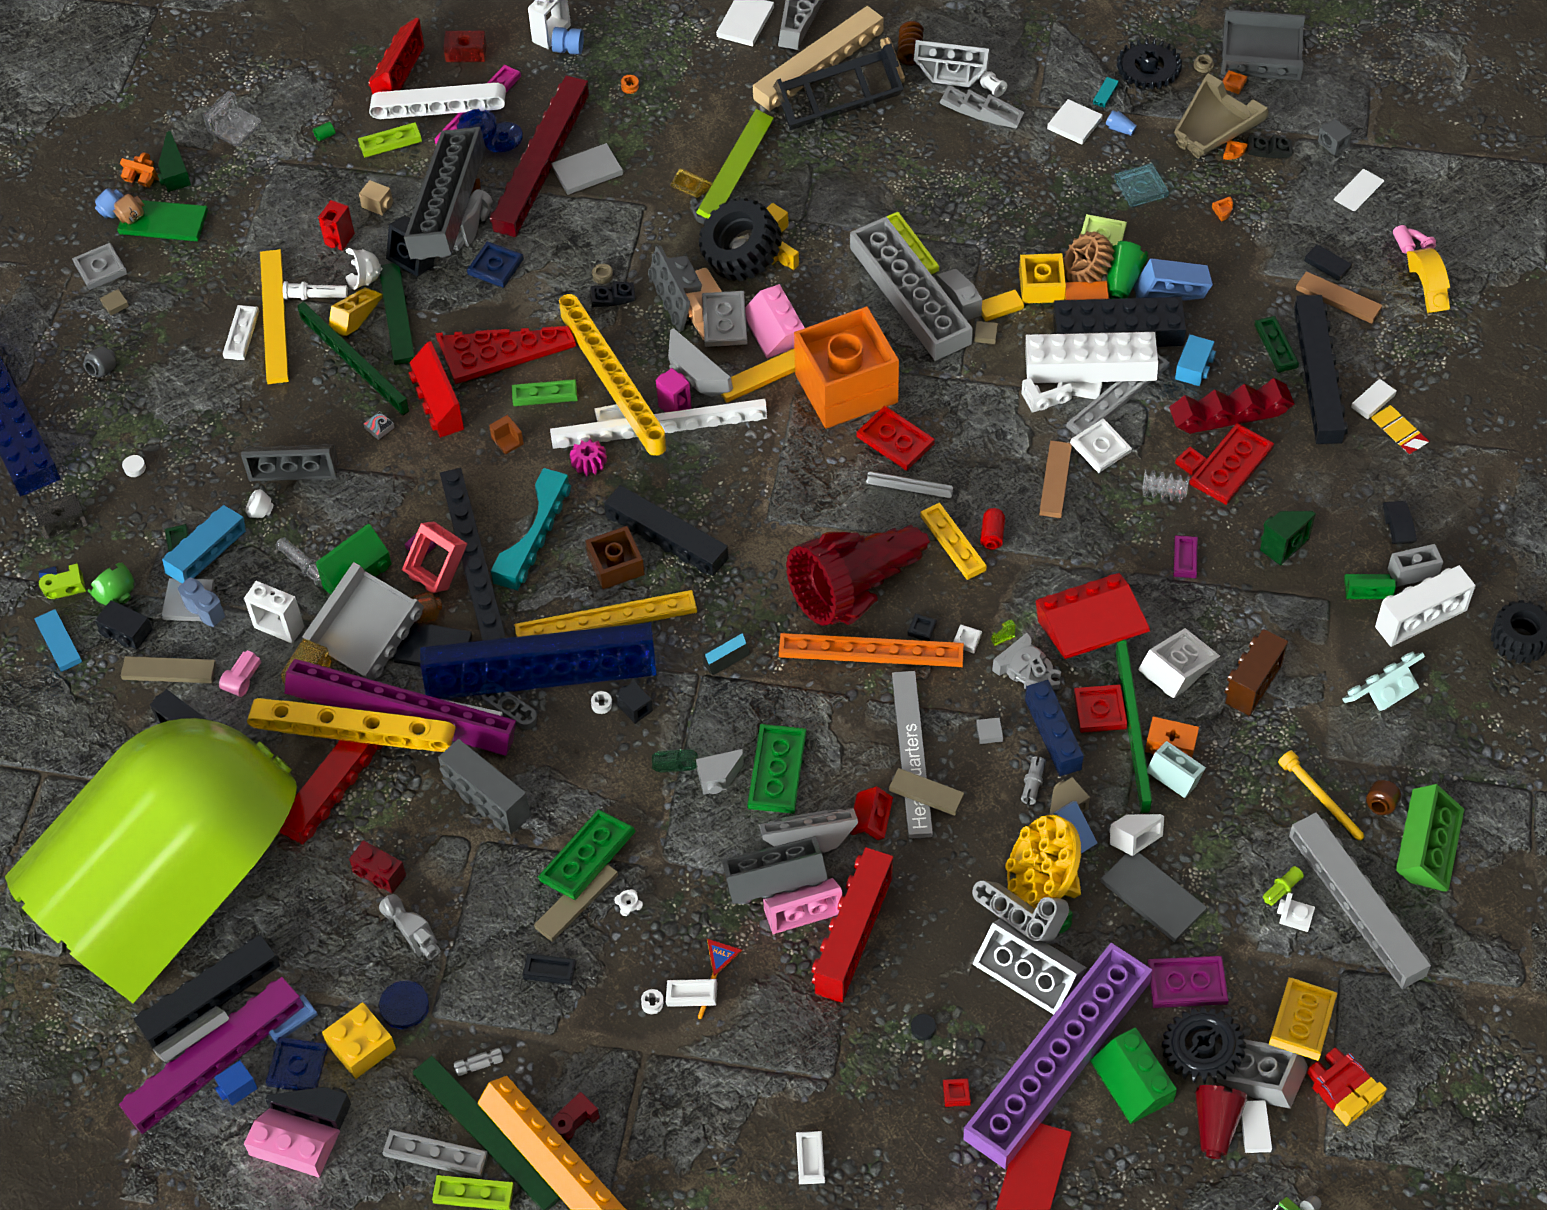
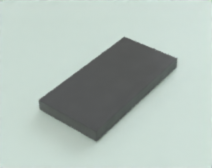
[1100,852,1207,943]

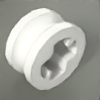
[591,691,612,714]
[641,989,664,1014]

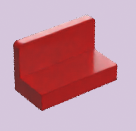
[849,786,893,840]

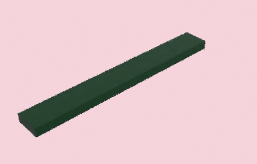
[298,301,409,416]
[412,1055,561,1210]

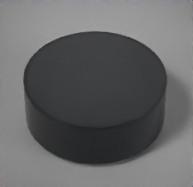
[911,1014,936,1040]

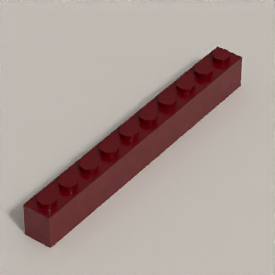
[490,76,589,237]

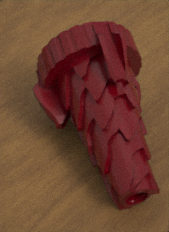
[786,524,930,626]

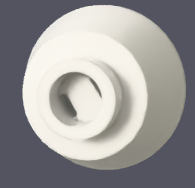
[246,489,273,518]

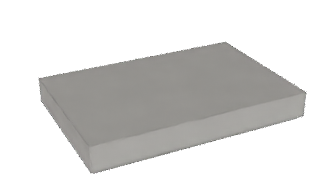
[551,143,623,195]
[702,291,747,347]
[153,1006,229,1062]

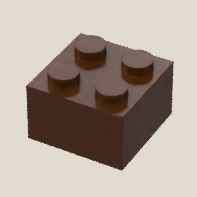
[585,526,645,589]

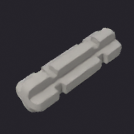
[454,1048,503,1076]

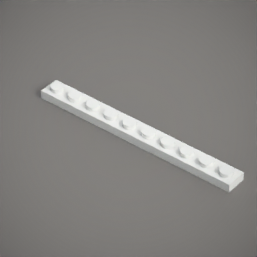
[550,399,767,449]

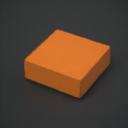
[1223,70,1247,94]

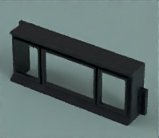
[773,44,904,130]

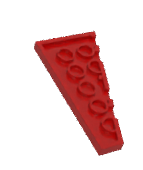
[435,326,576,384]

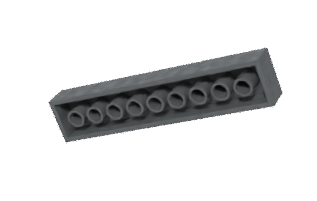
[404,127,486,260]

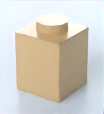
[359,180,393,215]

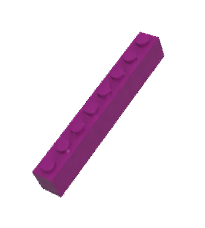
[119,977,304,1134]

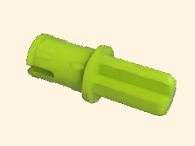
[1263,866,1304,906]

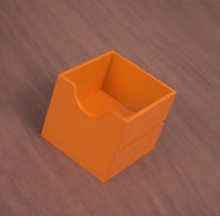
[794,306,899,429]

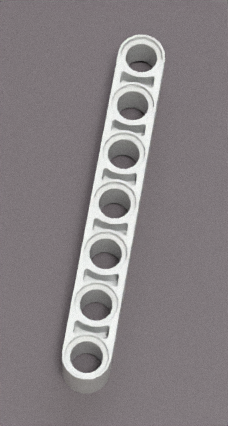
[370,83,506,119]

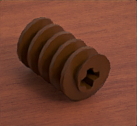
[897,21,924,66]

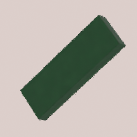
[1254,316,1299,373]

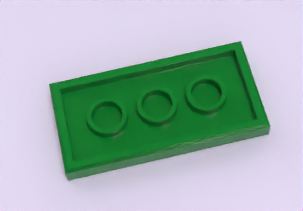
[117,200,208,241]
[747,724,807,814]
[538,809,636,900]

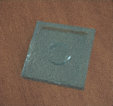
[1114,163,1169,207]

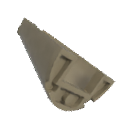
[1174,73,1269,159]

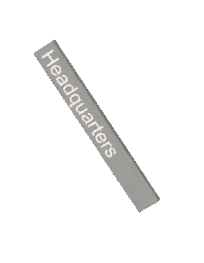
[892,671,933,839]

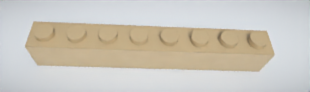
[753,6,883,112]

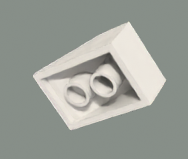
[1138,628,1220,698]

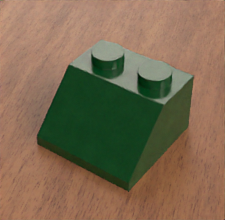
[1260,511,1316,566]

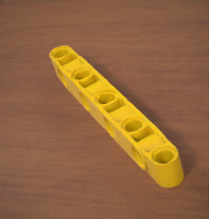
[247,698,456,752]

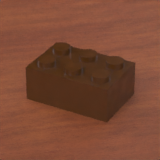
[1224,629,1288,716]

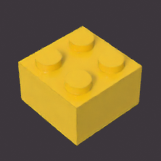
[1019,253,1066,303]
[322,1002,396,1080]

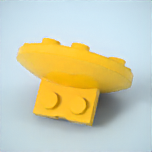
[1005,815,1081,909]

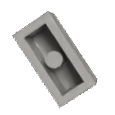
[1388,544,1443,587]

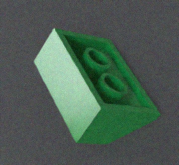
[316,523,392,595]
[1090,1027,1177,1124]

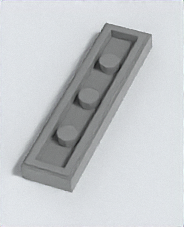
[382,1129,489,1178]

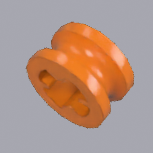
[621,75,639,94]

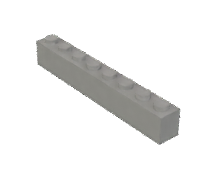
[1289,812,1431,989]

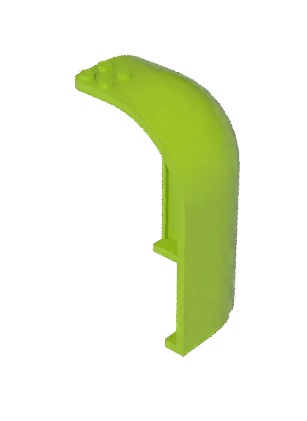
[5,718,297,1003]

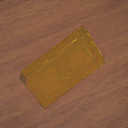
[670,168,712,198]

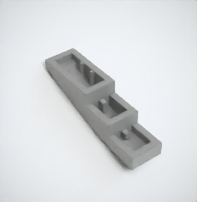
[939,85,1024,128]

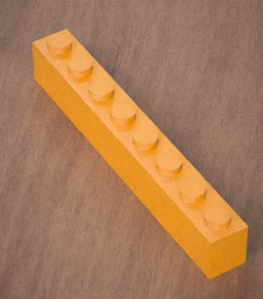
[478,1076,627,1210]

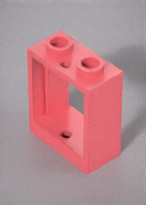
[402,522,468,593]

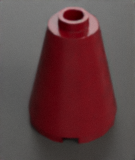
[1195,1085,1247,1159]

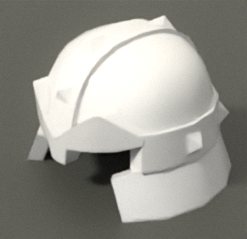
[346,248,382,290]

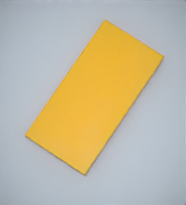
[1269,977,1337,1061]

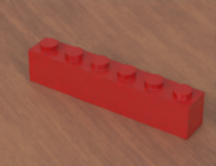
[279,727,383,845]

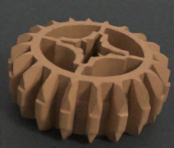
[1063,231,1115,283]

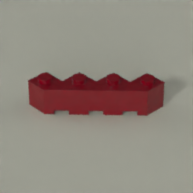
[1169,378,1295,434]

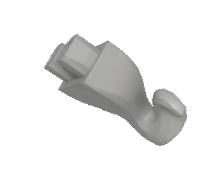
[453,189,493,251]
[379,894,441,960]

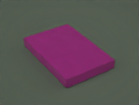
[1147,956,1229,1008]

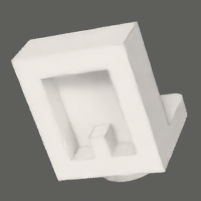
[1277,892,1315,932]

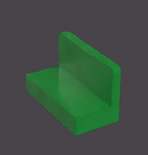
[1344,574,1396,599]

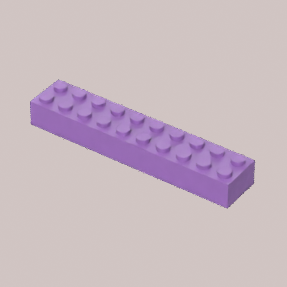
[963,943,1152,1169]

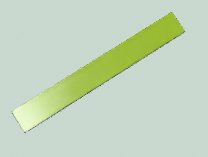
[696,109,774,218]

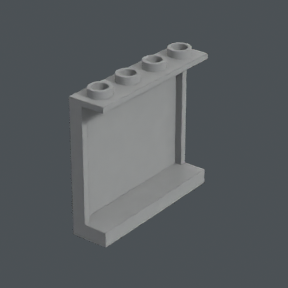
[302,562,424,681]

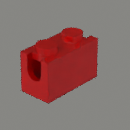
[318,200,355,251]

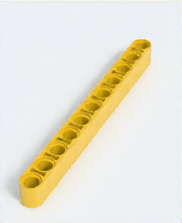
[559,294,666,456]

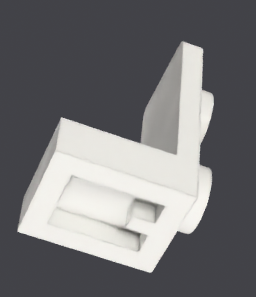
[1021,378,1073,413]

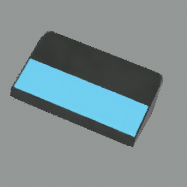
[702,630,750,675]

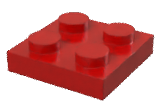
[1074,685,1127,733]

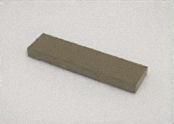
[120,656,216,683]
[534,864,618,942]

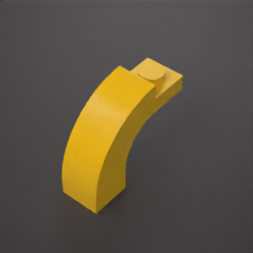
[766,203,799,270]
[1407,248,1450,313]

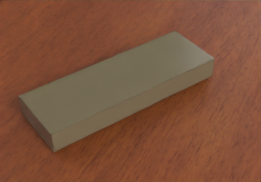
[889,768,964,816]

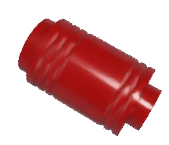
[980,508,1005,550]

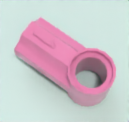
[219,650,261,697]

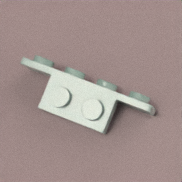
[1342,652,1425,711]

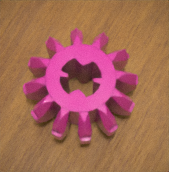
[570,439,607,476]

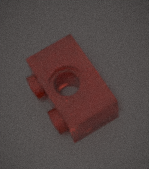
[443,31,487,62]

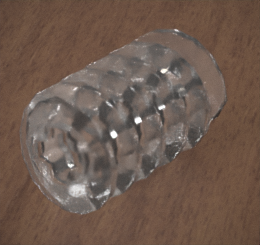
[1142,469,1190,503]

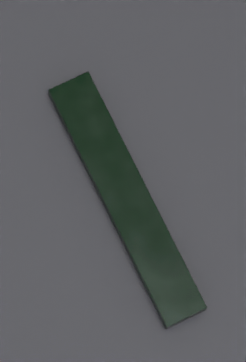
[380,263,415,365]

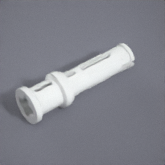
[978,71,1007,97]
[283,281,348,300]

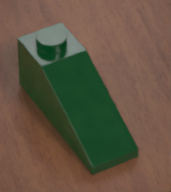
[157,131,191,192]

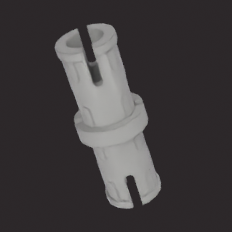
[1021,756,1046,805]

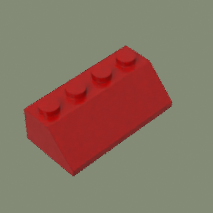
[369,18,425,95]
[408,341,464,438]

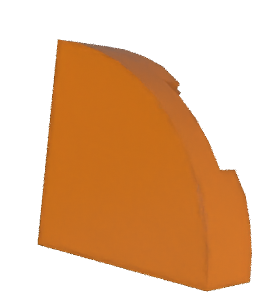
[1223,140,1248,160]
[1212,196,1233,222]

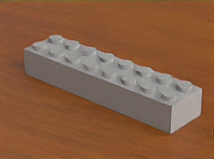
[850,217,973,361]

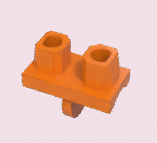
[120,152,159,188]

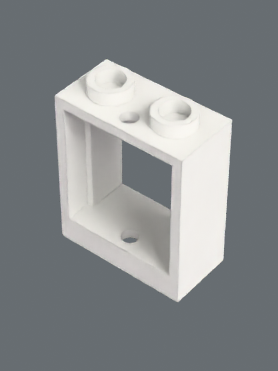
[528,0,571,49]
[244,581,305,644]

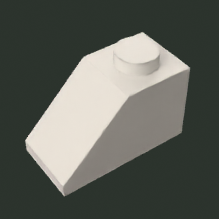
[1110,814,1164,856]

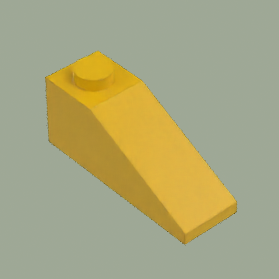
[329,287,383,336]

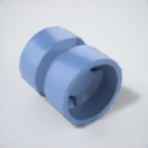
[552,27,584,55]

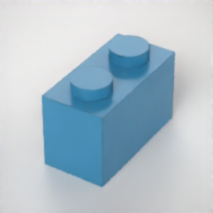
[1175,335,1216,386]

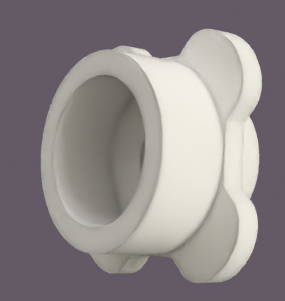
[614,889,643,916]

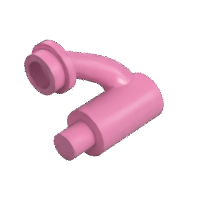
[1393,225,1436,254]

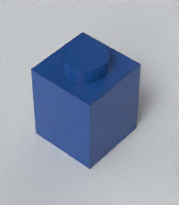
[214,1060,258,1106]

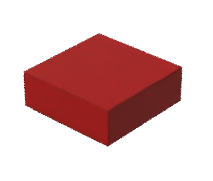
[1175,447,1207,476]
[943,1078,971,1107]

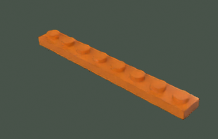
[779,633,964,667]

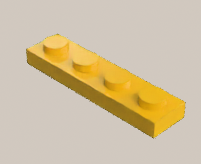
[920,502,987,580]

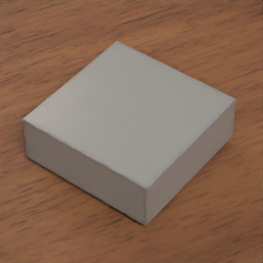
[976,717,1003,744]

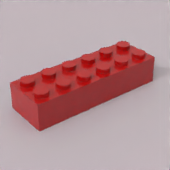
[812,847,893,1003]

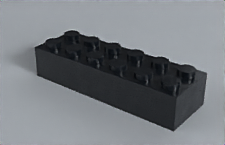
[1053,297,1186,347]

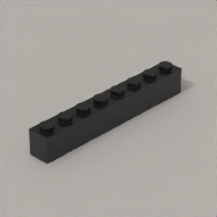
[1294,295,1348,444]

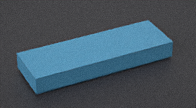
[34,609,82,672]

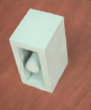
[1147,741,1206,798]

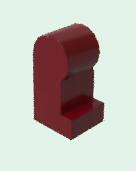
[551,1092,600,1141]

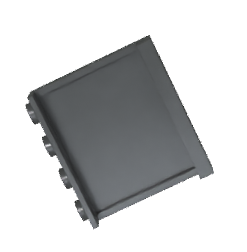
[1221,9,1305,81]

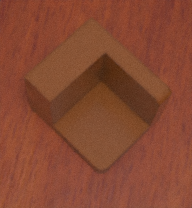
[489,415,524,454]

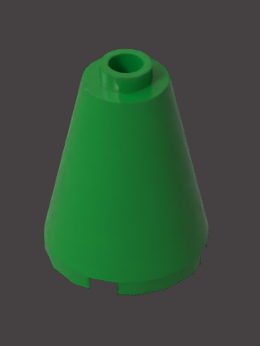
[1107,241,1148,299]

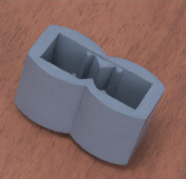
[178,577,225,627]

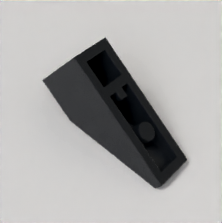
[265,1087,351,1130]

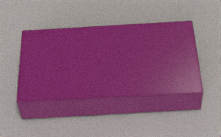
[1173,535,1198,578]

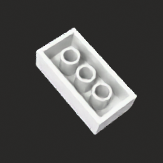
[1375,565,1476,647]

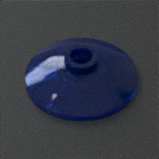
[483,122,523,152]

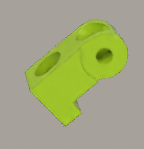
[39,564,86,599]

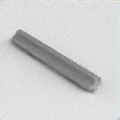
[867,471,953,498]

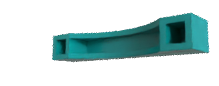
[491,468,571,591]

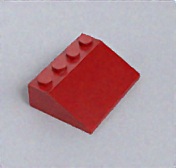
[1036,573,1150,659]

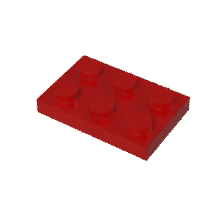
[857,405,935,471]

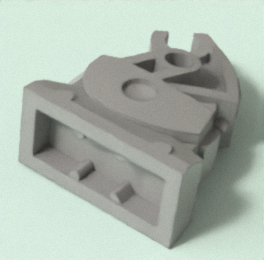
[992,633,1061,690]

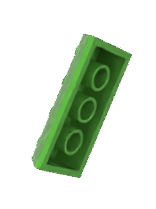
[1396,784,1464,892]

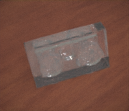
[203,90,262,146]

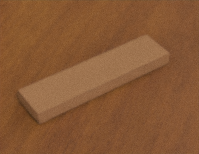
[1296,271,1382,324]
[1039,441,1072,518]

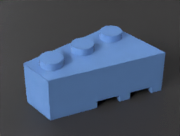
[1134,258,1213,300]

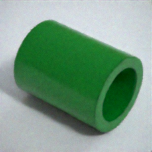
[313,121,336,142]

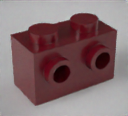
[349,840,406,894]

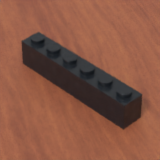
[604,485,729,576]
[133,935,280,1049]

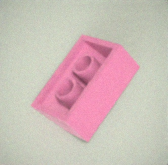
[745,284,804,358]
[763,878,842,934]
[244,1108,340,1178]

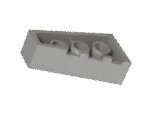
[778,0,824,49]

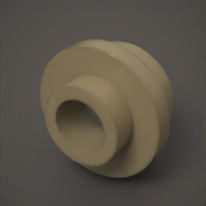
[1194,54,1214,73]

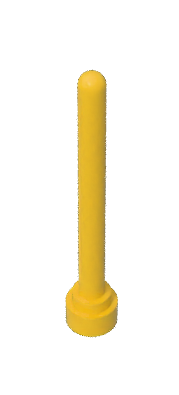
[1278,750,1364,841]

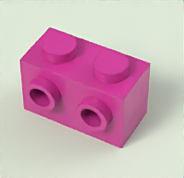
[656,368,692,413]

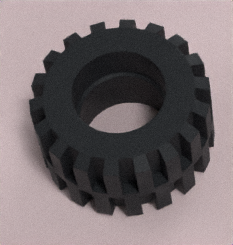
[1491,600,1547,663]

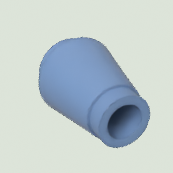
[1106,110,1137,136]

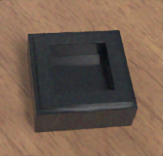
[908,613,937,641]

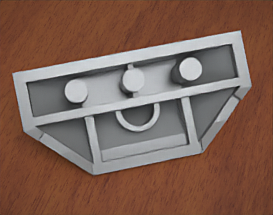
[914,40,990,87]
[668,328,733,397]
[759,808,858,853]

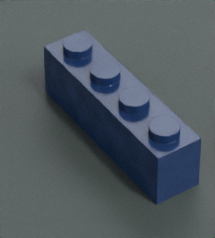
[1025,680,1083,776]

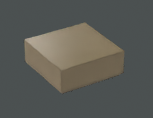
[100,289,129,316]
[974,321,998,344]

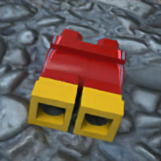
[1307,1047,1387,1127]

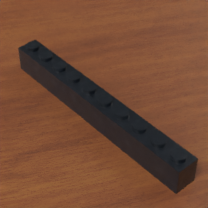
[440,468,511,666]

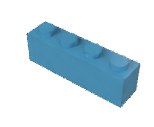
[162,505,246,583]

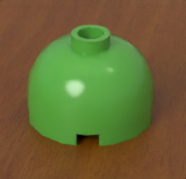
[88,562,135,606]

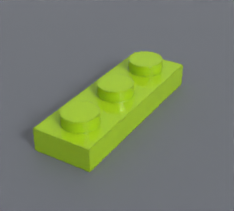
[358,123,422,158]
[432,1175,514,1210]

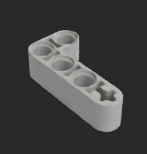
[972,881,1069,942]

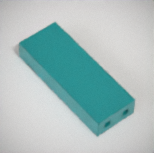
[1093,77,1119,108]

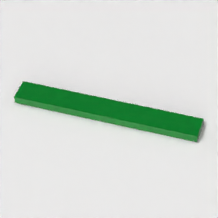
[1116,640,1152,813]

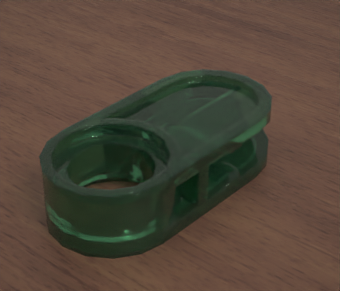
[652,750,698,772]

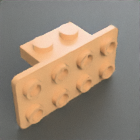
[686,268,722,340]

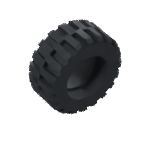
[699,198,782,281]

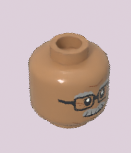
[113,194,145,224]

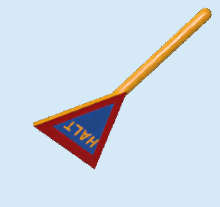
[698,939,742,1019]

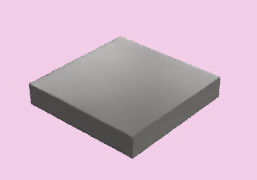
[72,243,127,290]
[161,578,215,621]

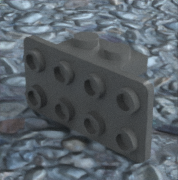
[648,245,702,331]

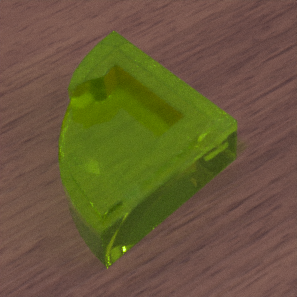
[991,619,1016,646]

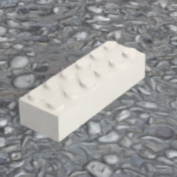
[1025,332,1158,383]

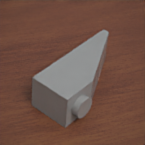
[937,268,982,320]

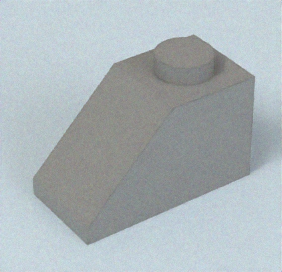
[696,749,744,795]

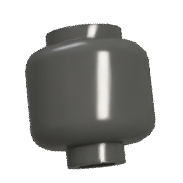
[84,346,116,378]

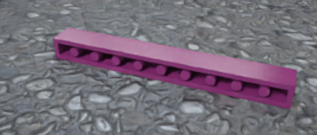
[284,659,516,755]

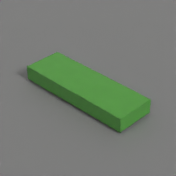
[512,379,578,406]

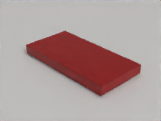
[1189,423,1274,505]
[995,1123,1071,1210]

